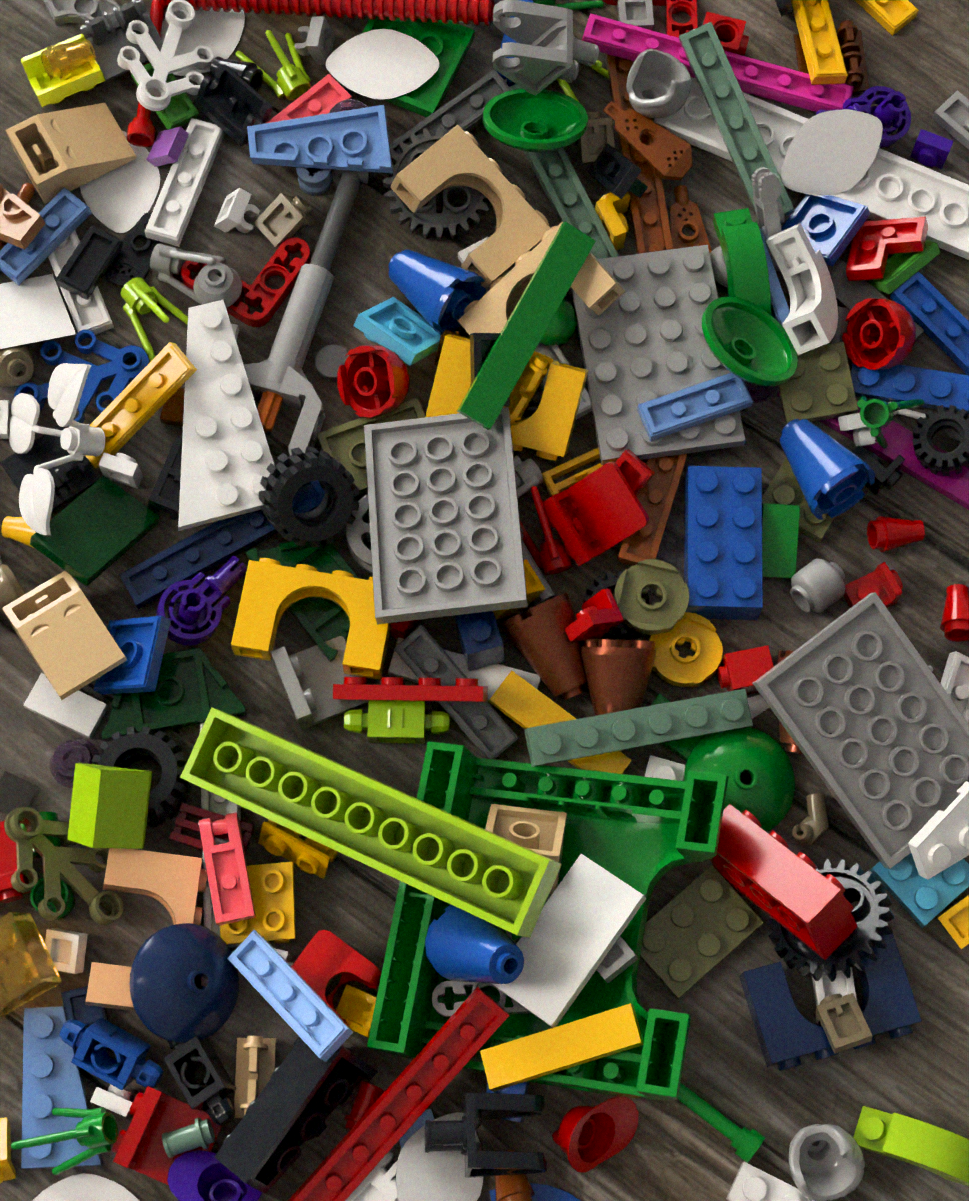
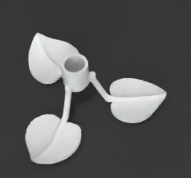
[9,363,105,536]

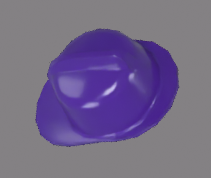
[167,1150,262,1201]

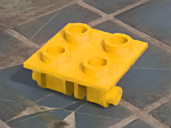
[220,862,296,945]

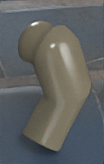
[792,793,829,846]

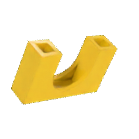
[425,334,589,461]
[231,558,391,680]

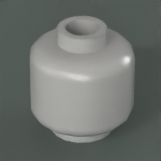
[790,558,845,613]

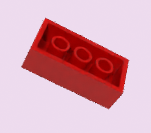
[710,804,857,960]

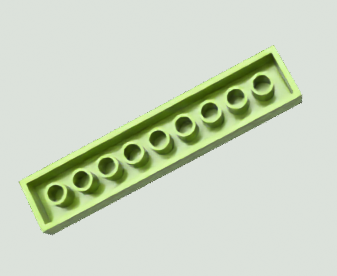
[180,707,562,938]

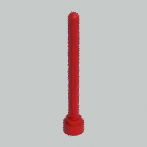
[127,0,164,147]

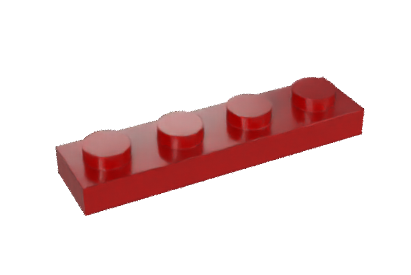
[333,677,488,702]

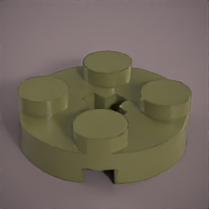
[614,559,689,635]

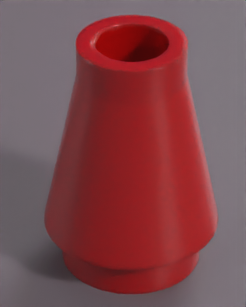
[867,516,925,552]
[940,584,969,642]

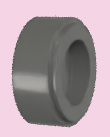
[315,345,349,382]

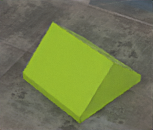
[67,763,152,849]

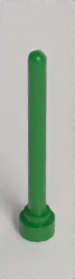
[677,1083,766,1163]

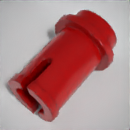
[344,1082,384,1131]

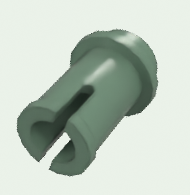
[162,1118,216,1158]

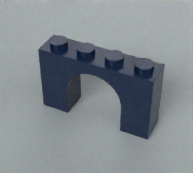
[739,933,922,1071]

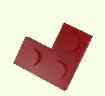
[846,216,928,281]

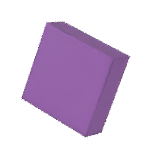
[147,127,189,167]

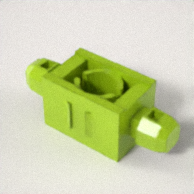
[344,700,450,744]

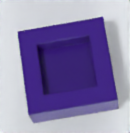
[910,129,954,169]

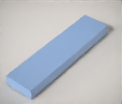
[227,930,353,1062]

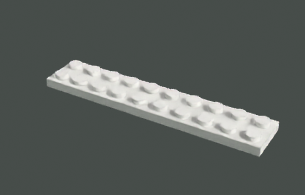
[653,78,969,260]

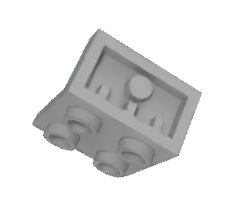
[270,636,368,730]

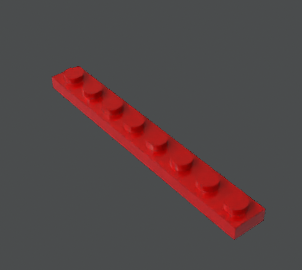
[288,987,509,1201]

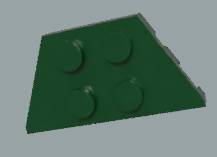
[246,540,358,662]
[102,647,247,742]

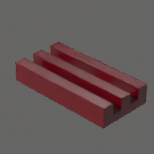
[169,803,255,855]

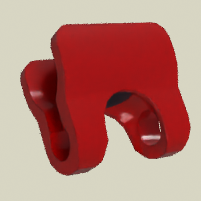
[291,929,382,1026]

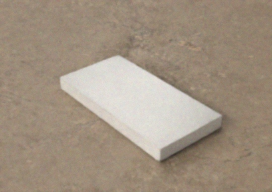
[491,854,646,1028]

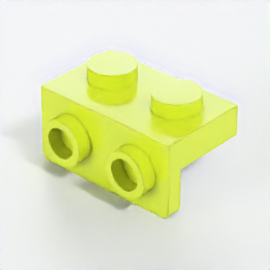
[21,34,105,107]

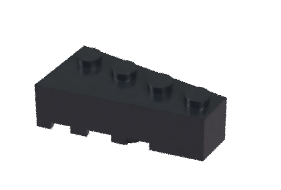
[215,1037,378,1194]

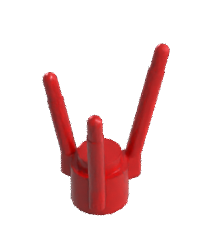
[520,486,572,575]

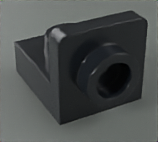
[852,445,905,495]

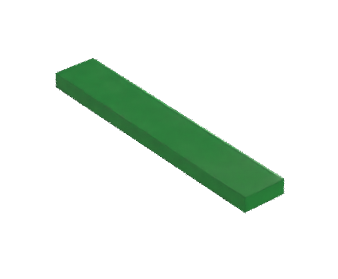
[457,221,596,430]

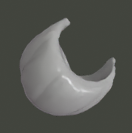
[626,49,692,118]
[788,1124,865,1201]

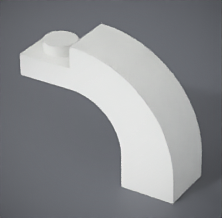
[766,223,838,355]

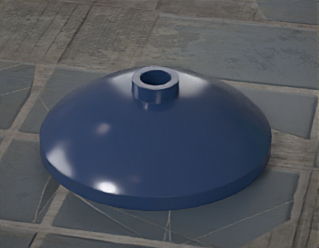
[129,923,239,1043]

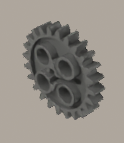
[383,126,490,241]

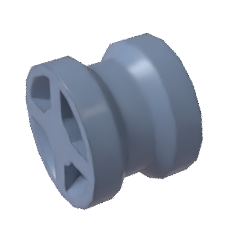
[296,167,332,196]

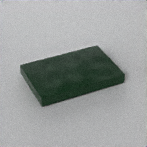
[30,476,160,587]

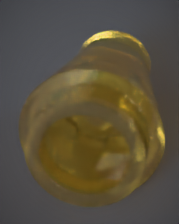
[41,40,96,79]

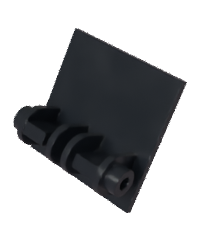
[0,426,99,510]

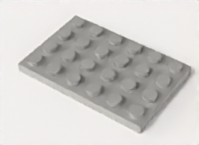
[571,245,745,465]
[364,407,528,625]
[753,592,969,869]

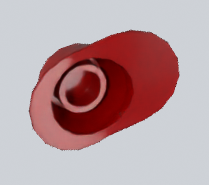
[552,1096,639,1172]

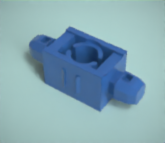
[59,1018,164,1090]

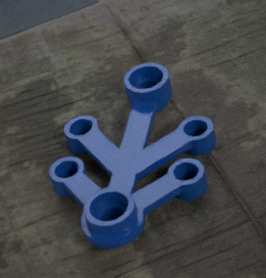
[14,330,149,427]

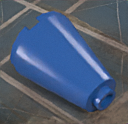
[388,249,486,337]
[780,419,876,520]
[425,905,524,984]

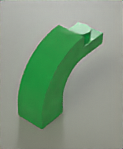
[713,208,771,315]

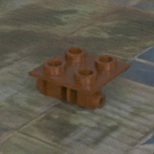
[794,20,869,93]

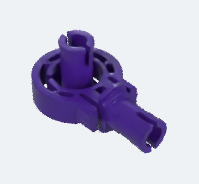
[816,86,911,148]
[157,556,247,645]

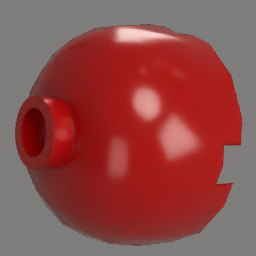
[842,298,916,370]
[337,345,410,418]

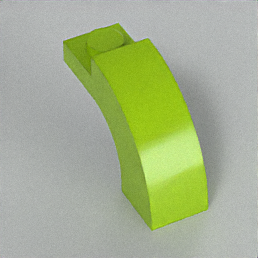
[853,1106,969,1186]

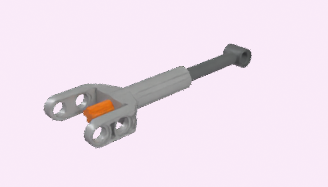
[243,170,375,456]

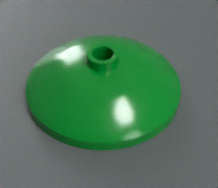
[483,89,588,153]
[701,297,798,386]
[683,727,795,832]

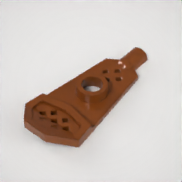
[603,101,693,181]
[670,185,712,253]

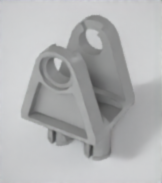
[493,0,599,96]

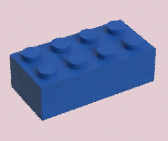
[684,466,763,620]

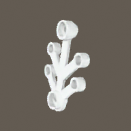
[117,0,214,111]

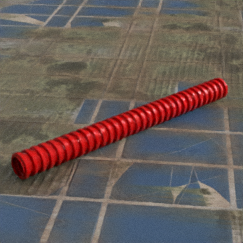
[159,0,494,26]

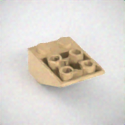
[6,103,137,204]
[2,571,127,700]

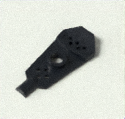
[105,212,162,288]

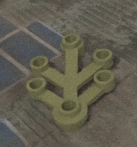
[4,807,124,925]

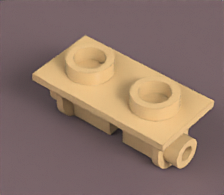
[234,1036,276,1118]

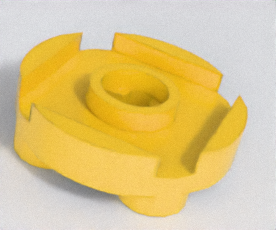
[649,612,723,687]

